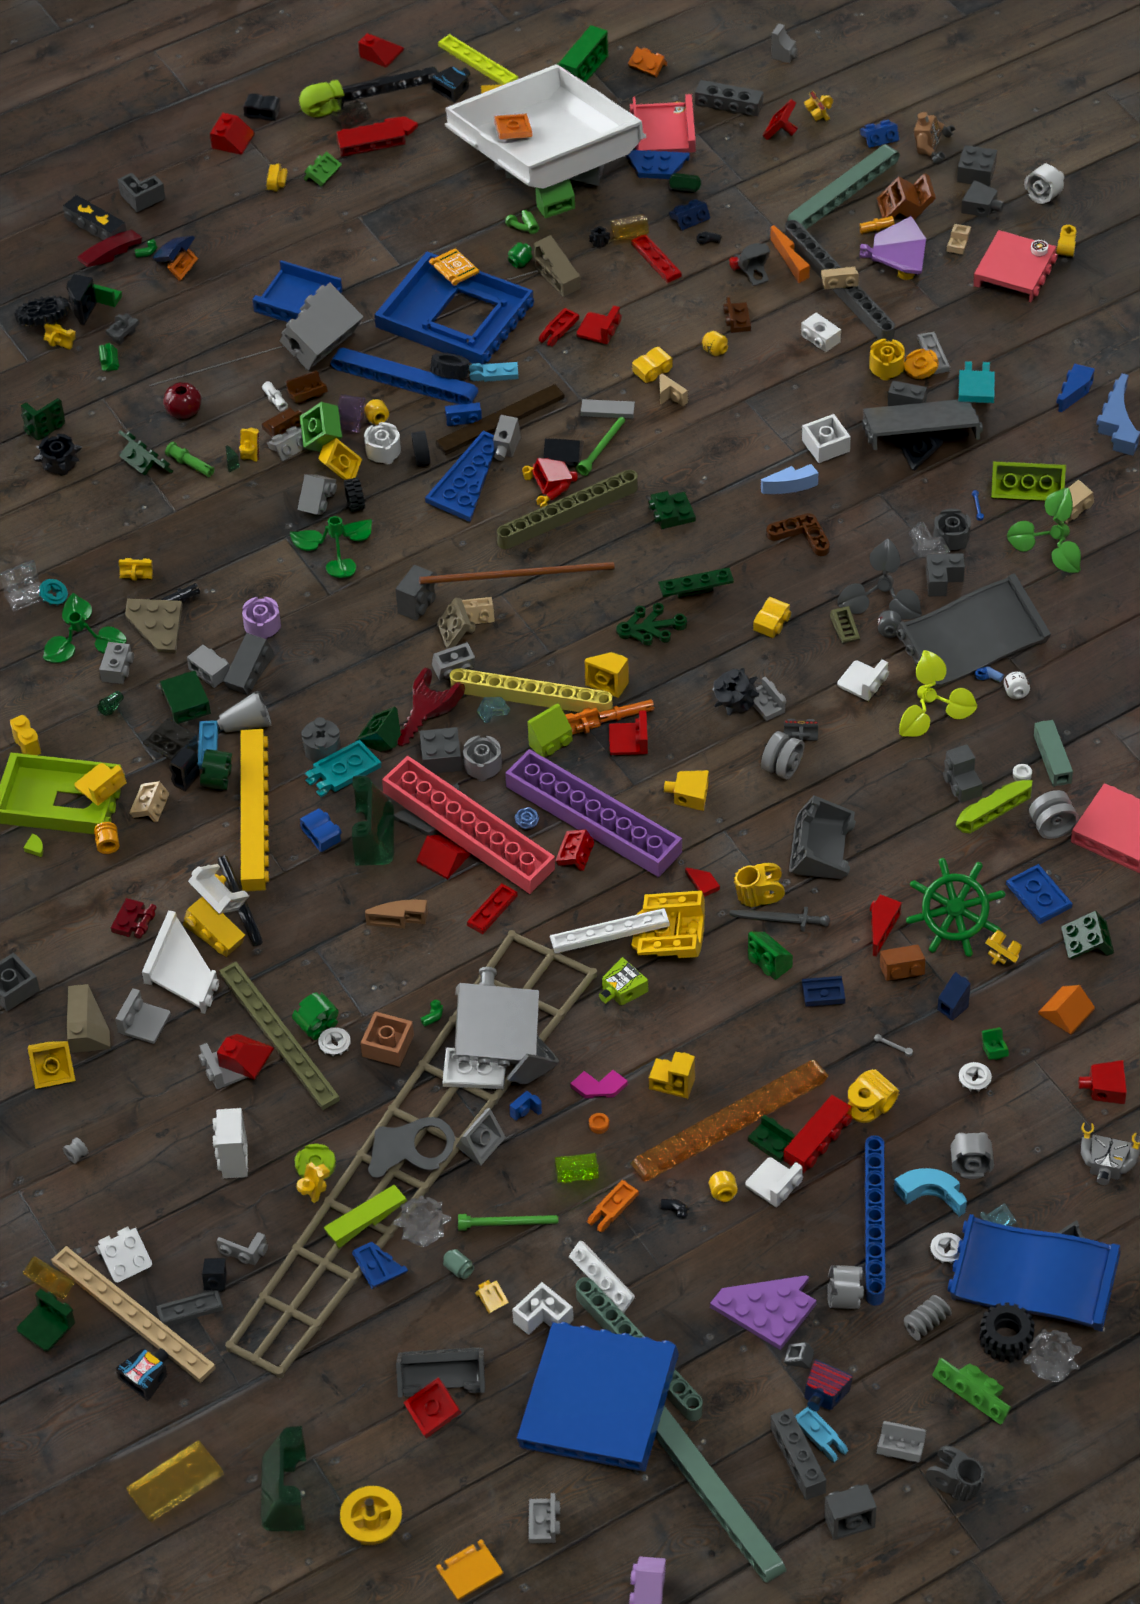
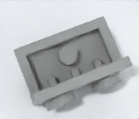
[267,426,306,461]
[753,677,786,721]
[877,1421,926,1463]
[529,1493,560,1543]

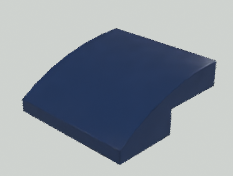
[152,236,195,262]

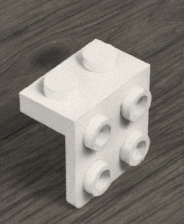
[837,660,889,701]
[745,1158,803,1208]
[95,1227,152,1283]

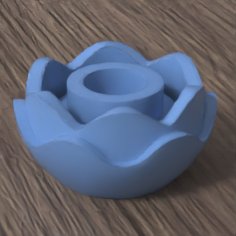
[515,807,539,829]

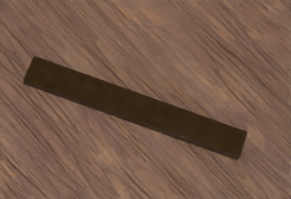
[436,384,565,455]

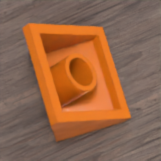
[1038,985,1095,1035]

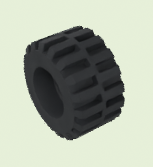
[979,1302,1035,1362]

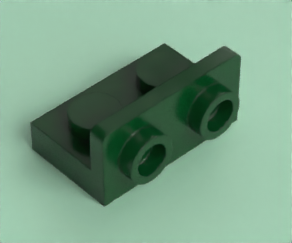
[748,1115,795,1163]

